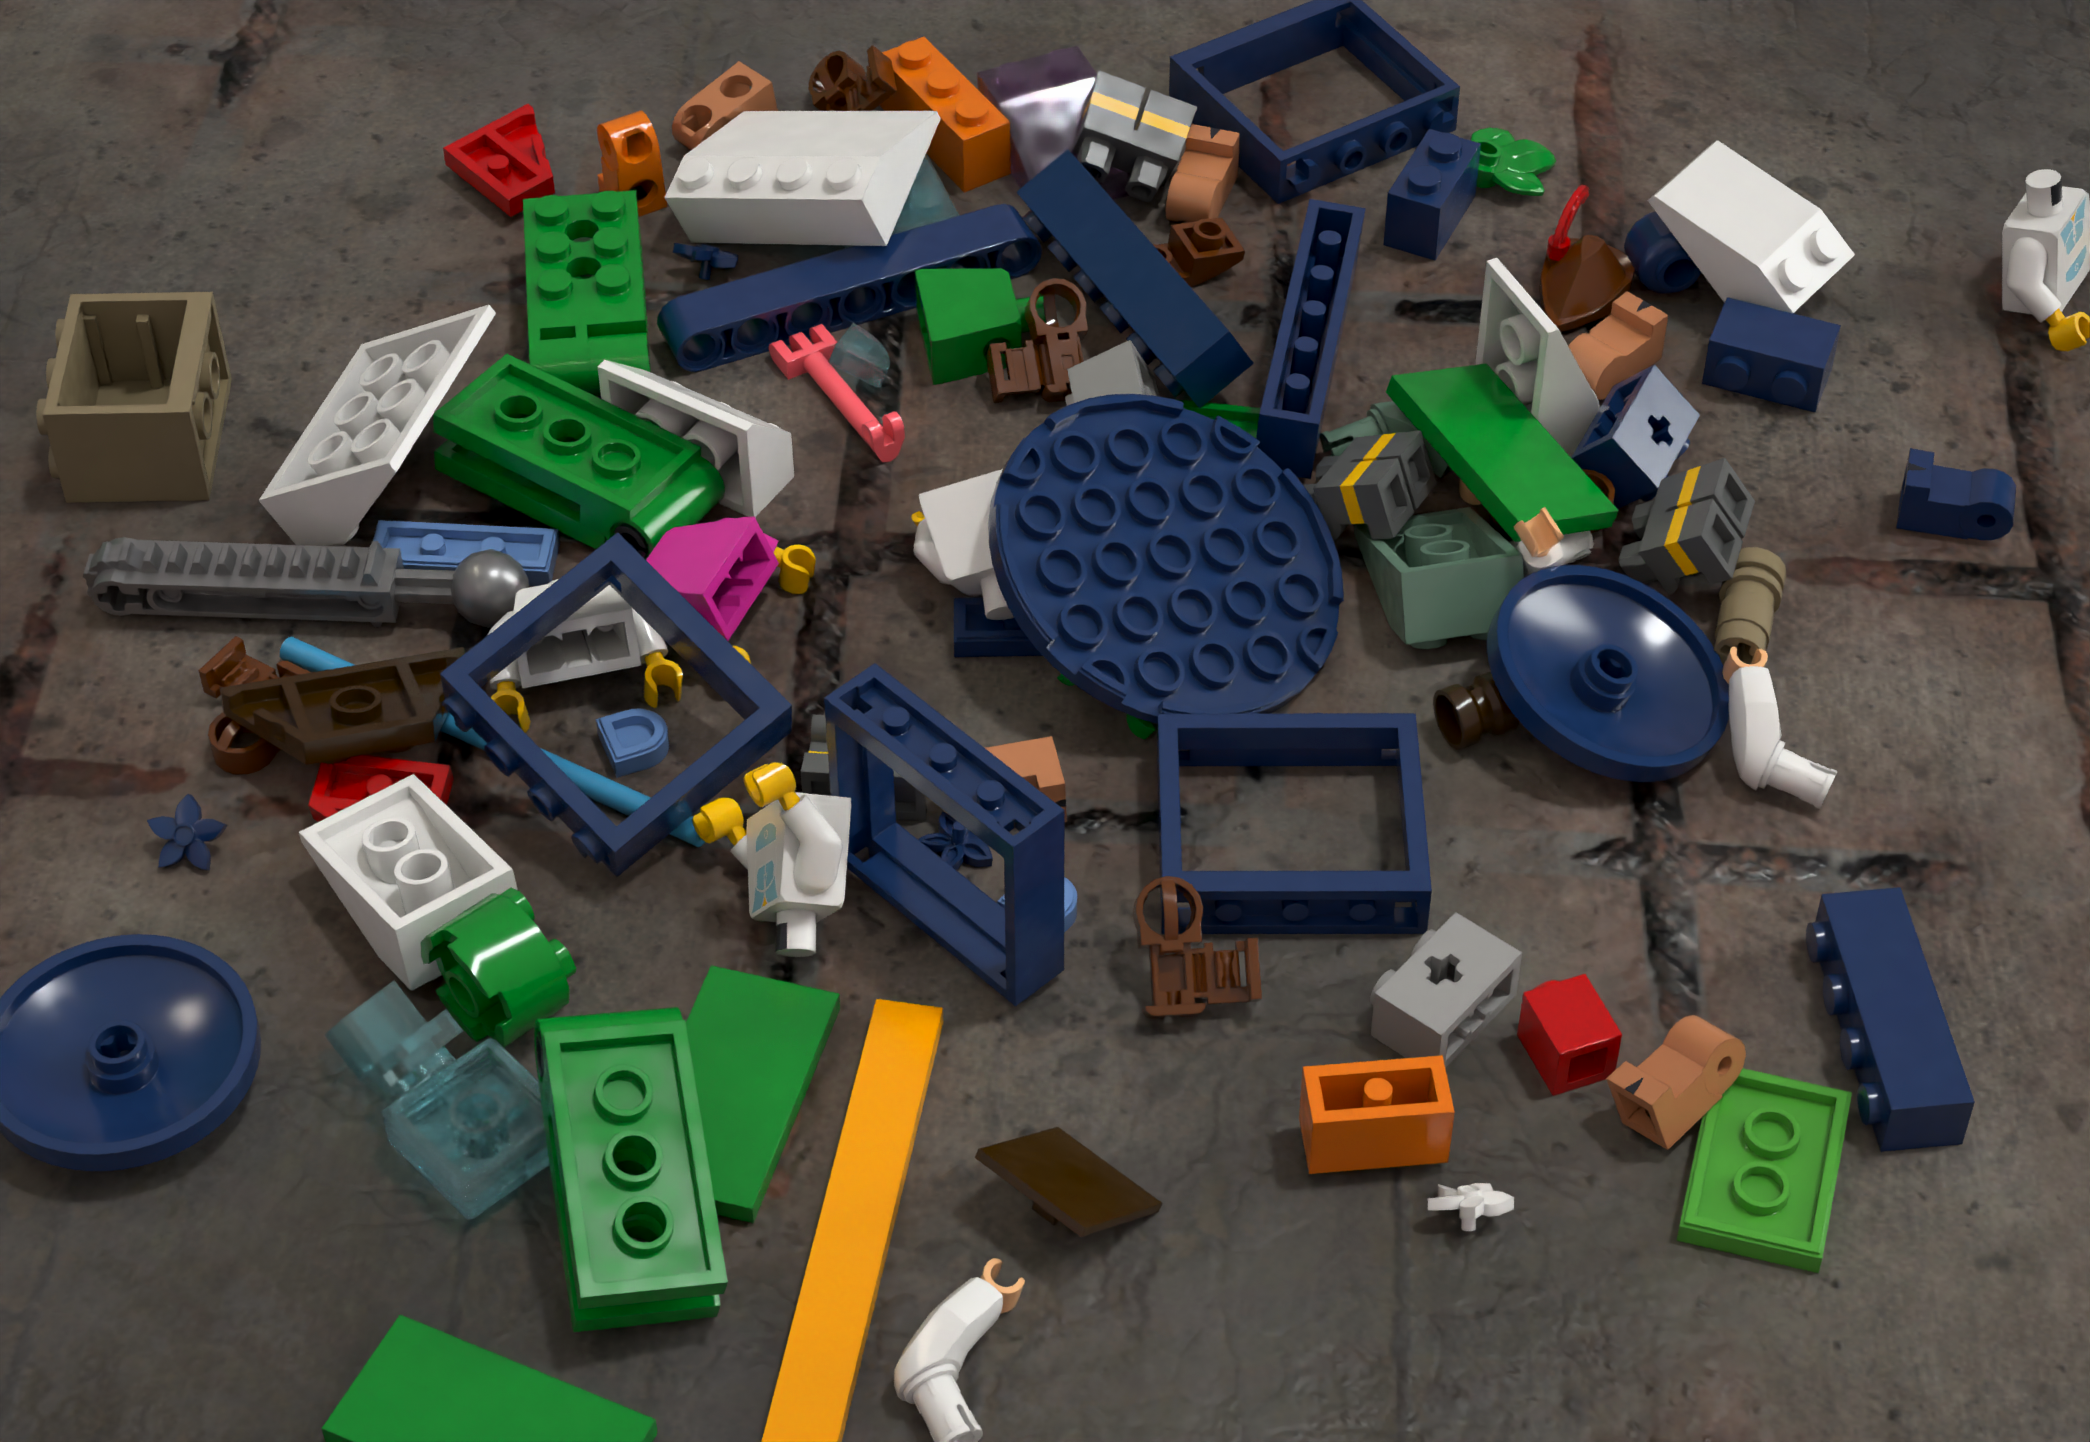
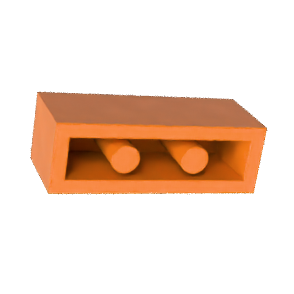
[880,37,1011,193]

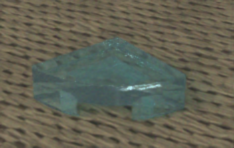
[829,323,890,388]

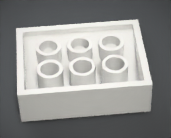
[664,111,941,246]
[259,305,496,546]

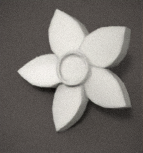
[1428,1183,1514,1231]

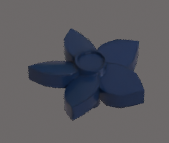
[673,243,739,280]
[147,794,227,871]
[918,811,993,870]

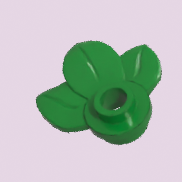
[1470,128,1557,196]

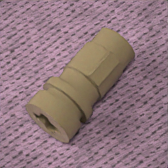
[1714,547,1787,666]

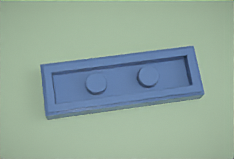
[373,520,560,586]

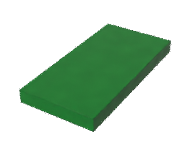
[1386,363,1619,542]
[624,965,840,1223]
[322,1314,658,1442]

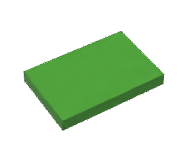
[1676,1068,1852,1273]

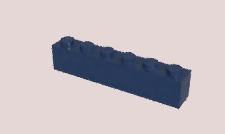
[1016,149,1254,409]
[1256,199,1366,479]

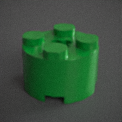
[420,887,576,1053]

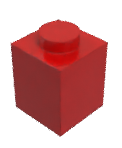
[1517,974,1622,1096]

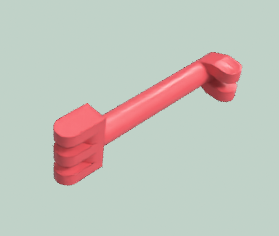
[769,324,905,462]

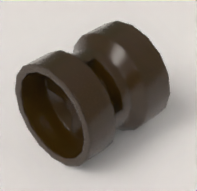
[1433,671,1520,750]

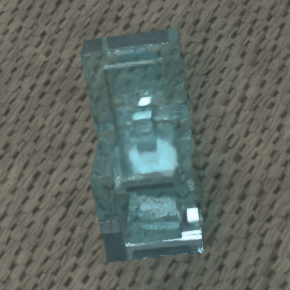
[325,981,463,1110]

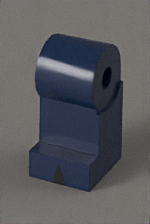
[1896,448,2016,540]

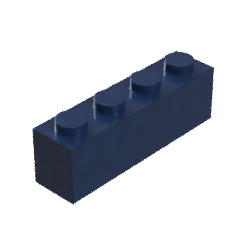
[1806,887,1975,1152]

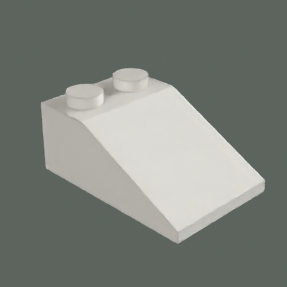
[1647,140,1855,313]
[1475,258,1600,454]
[299,774,518,991]

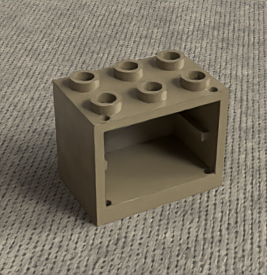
[36,292,232,503]

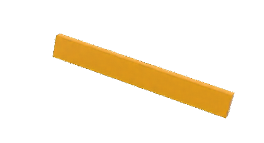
[761,999,943,1442]

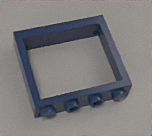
[1169,0,1460,204]
[440,533,792,877]
[824,663,1065,1006]
[1157,713,1432,934]

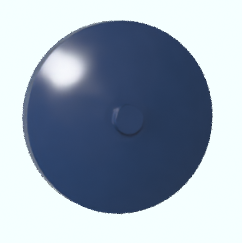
[1487,565,1729,782]
[0,934,261,1171]

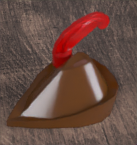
[1539,185,1635,332]

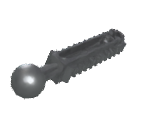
[83,537,529,628]

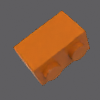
[1299,1055,1455,1174]

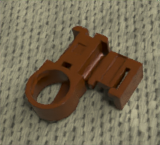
[808,45,897,111]
[985,278,1088,403]
[198,636,311,775]
[1132,876,1262,1019]

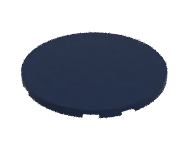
[988,394,1344,724]

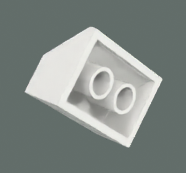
[597,360,794,517]

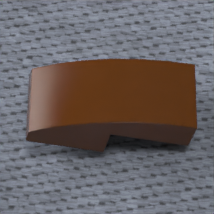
[1153,217,1245,287]

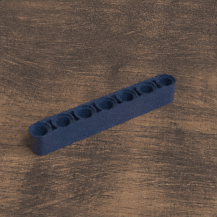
[657,204,1042,372]

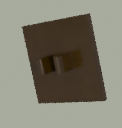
[975,1127,1163,1237]

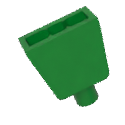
[915,268,1046,385]

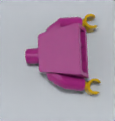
[646,516,816,664]

